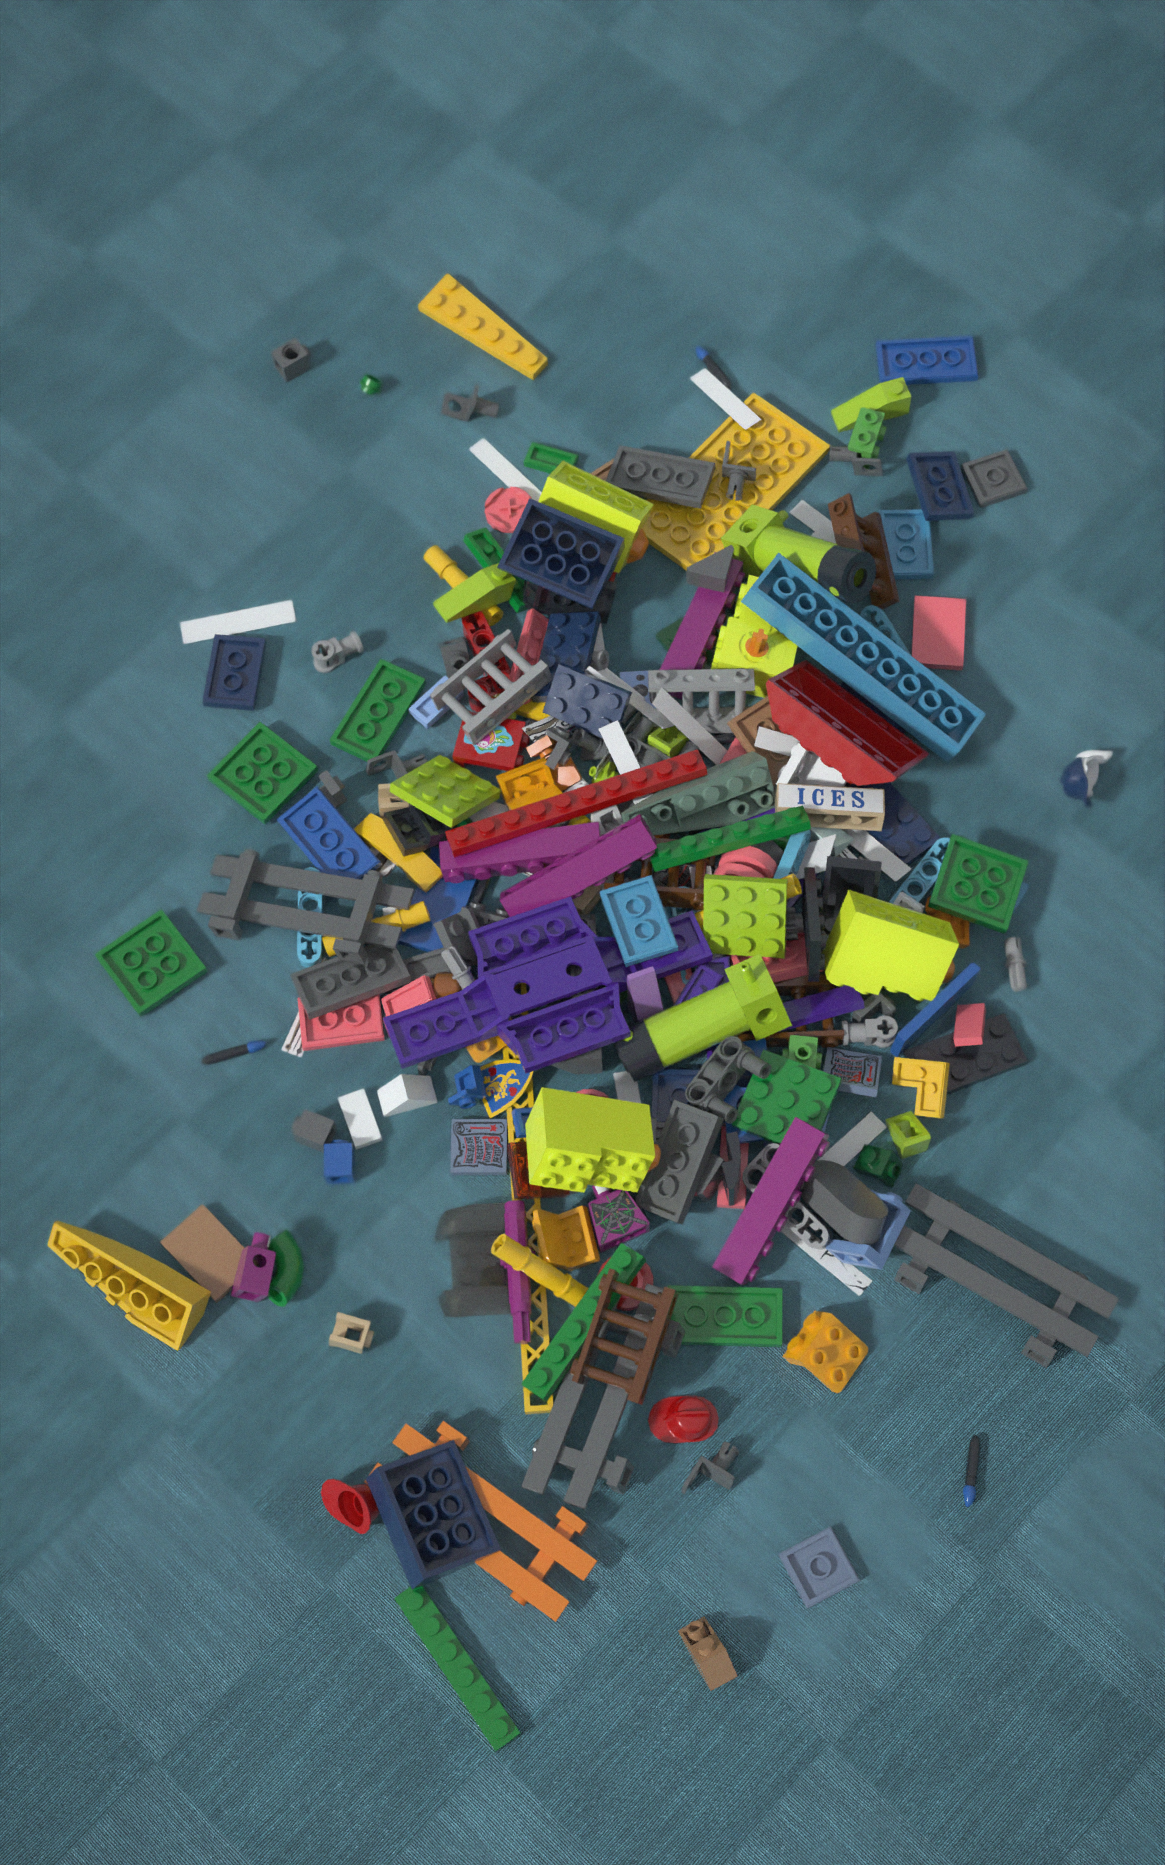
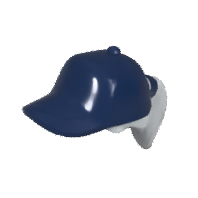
[1060,750,1113,808]

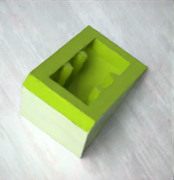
[647,725,689,758]
[885,1111,931,1159]

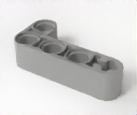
[742,1143,833,1250]

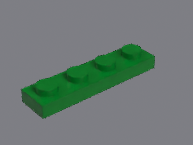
[463,527,528,613]

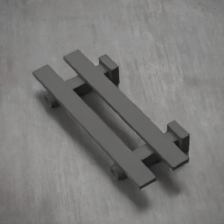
[197,849,415,964]
[894,1183,1119,1368]
[521,1283,685,1509]

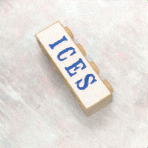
[775,783,885,831]

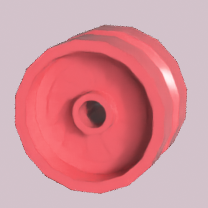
[714,846,778,878]

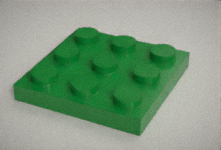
[206,722,318,825]
[928,834,1029,934]
[94,909,208,1018]
[731,1049,842,1145]

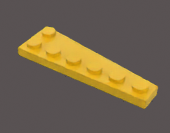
[418,273,548,381]

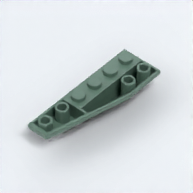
[621,751,776,835]

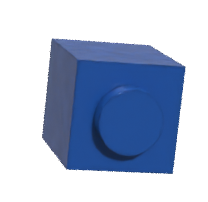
[324,1140,355,1184]

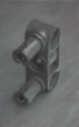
[625,717,699,768]
[685,1036,772,1124]

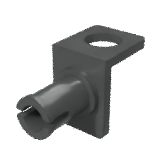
[441,384,499,422]
[722,441,756,501]
[830,445,883,476]
[437,637,470,678]
[572,729,614,762]
[366,750,427,779]
[681,1442,739,1494]

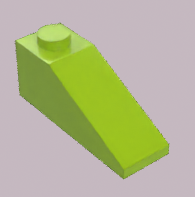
[831,377,911,433]
[433,563,516,623]

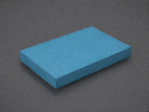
[879,509,934,580]
[600,875,678,967]

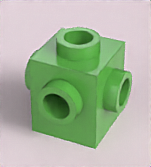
[782,1035,822,1069]

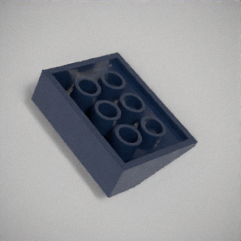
[497,498,625,609]
[366,1440,501,1590]

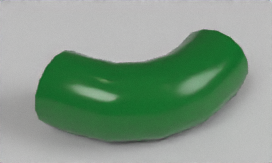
[268,1228,304,1307]

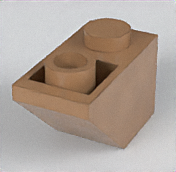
[678,1616,738,1691]

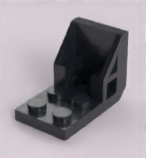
[522,580,617,624]
[820,856,882,953]

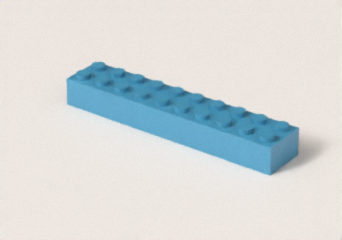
[741,553,986,762]

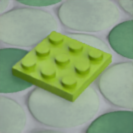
[389,755,501,828]
[703,874,788,958]

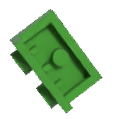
[848,407,887,470]

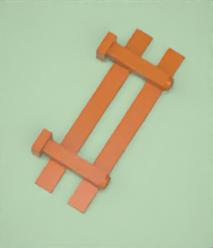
[364,1421,598,1622]

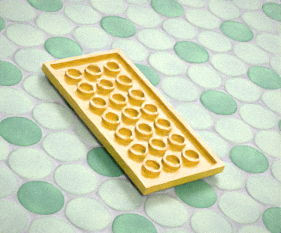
[642,392,830,571]

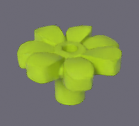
[589,761,618,784]

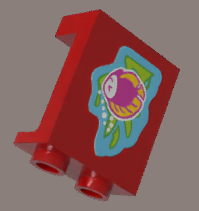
[452,711,530,771]

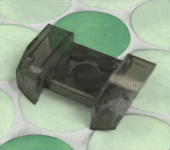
[434,1203,511,1317]

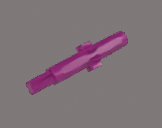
[500,1200,535,1344]

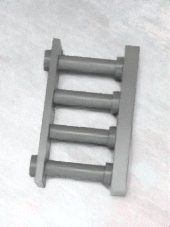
[430,629,553,746]
[648,669,755,734]

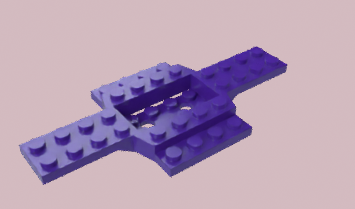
[383,896,713,1074]

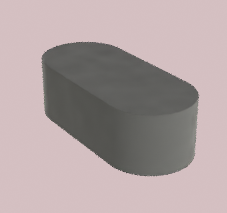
[801,1160,888,1245]

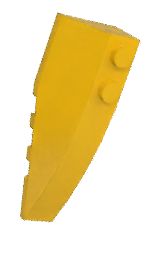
[47,1220,211,1351]

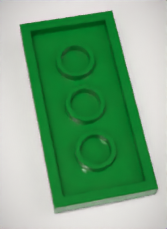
[329,659,426,766]
[668,1285,782,1347]

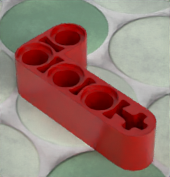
[462,611,511,712]

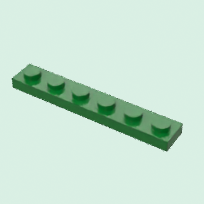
[649,805,811,872]
[521,1243,647,1402]
[394,1586,521,1752]

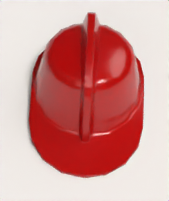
[648,1396,719,1443]
[321,1478,380,1534]

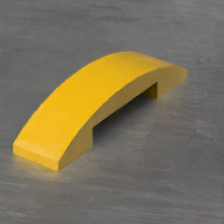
[354,813,443,893]

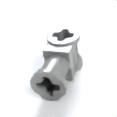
[311,631,364,673]
[842,1015,898,1048]

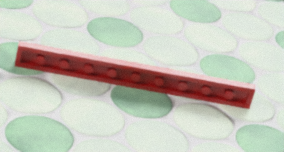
[445,749,707,858]

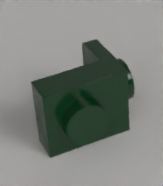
[853,1144,903,1187]

